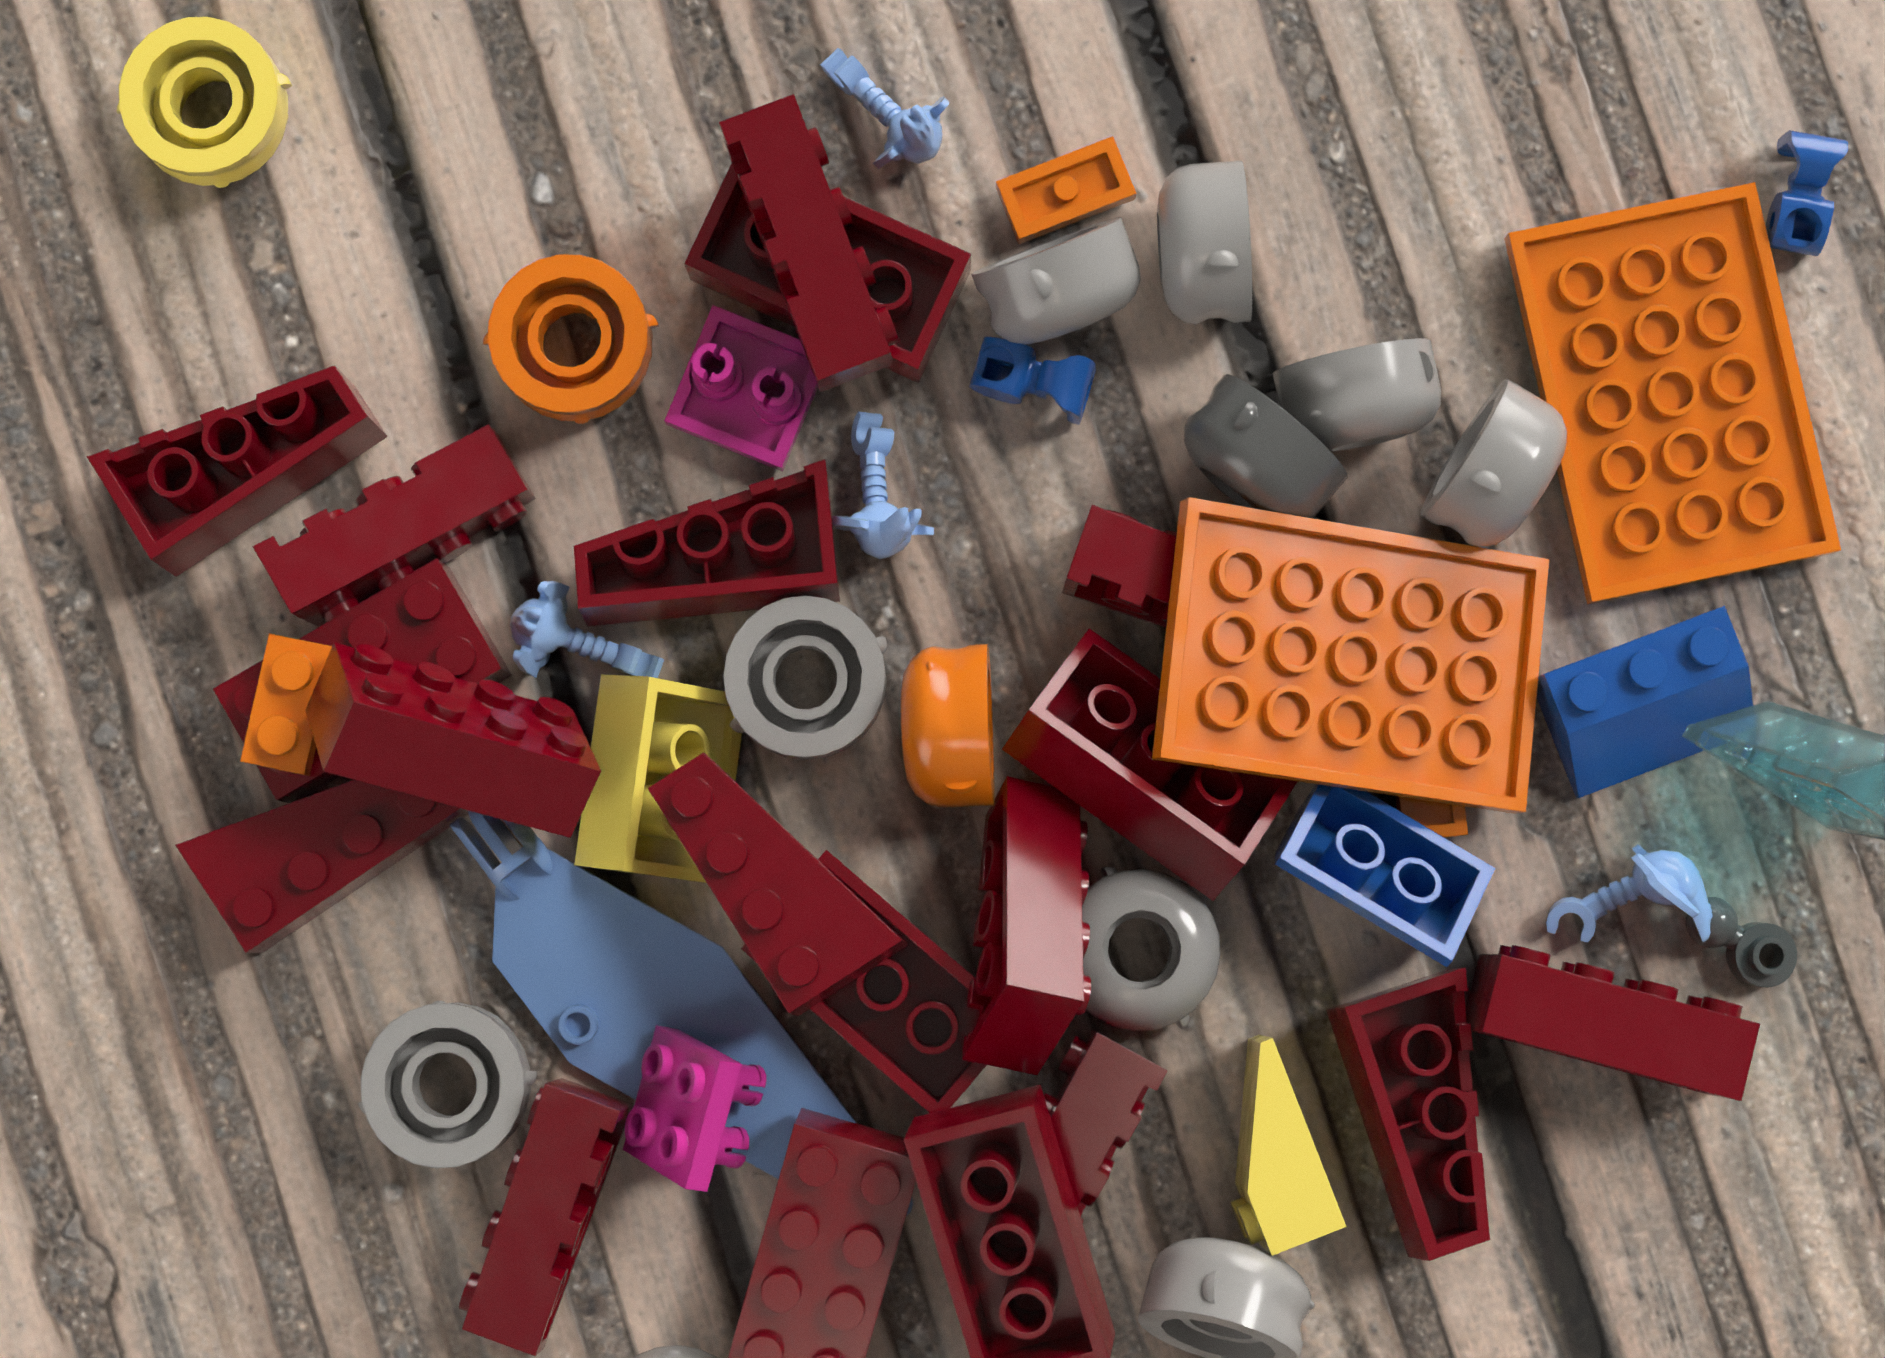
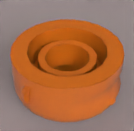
[483,254,659,424]
[901,644,995,807]

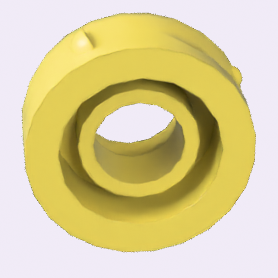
[116,17,292,188]

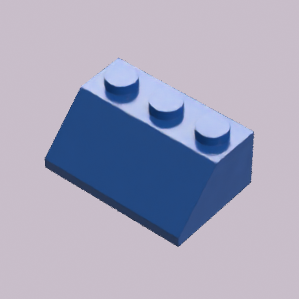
[1537,606,1756,799]
[1275,784,1496,967]

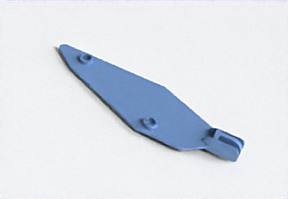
[449,811,913,1216]

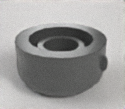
[1184,374,1348,518]

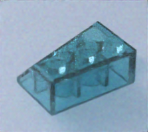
[1682,701,1885,840]

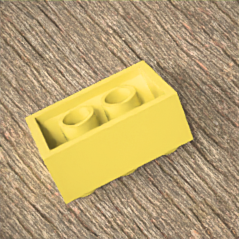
[574,674,742,883]

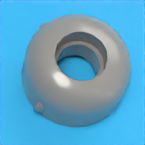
[1157,161,1252,325]
[971,217,1141,344]
[1273,338,1441,451]
[1420,379,1567,547]
[723,596,887,760]
[1082,867,1221,1031]
[358,1001,537,1168]
[1138,1237,1315,1358]

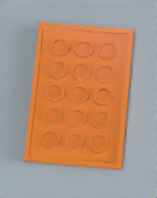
[1504,182,1841,605]
[1152,497,1549,814]

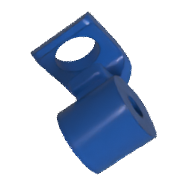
[1765,130,1848,256]
[969,337,1096,425]

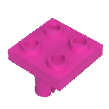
[664,305,818,472]
[622,1025,766,1192]

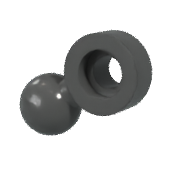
[1685,897,1797,988]

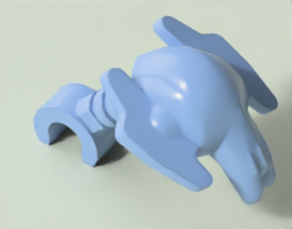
[820,48,949,169]
[832,411,934,559]
[510,581,665,678]
[1546,844,1713,943]

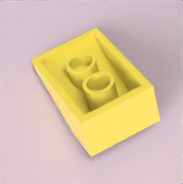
[1231,1034,1347,1256]

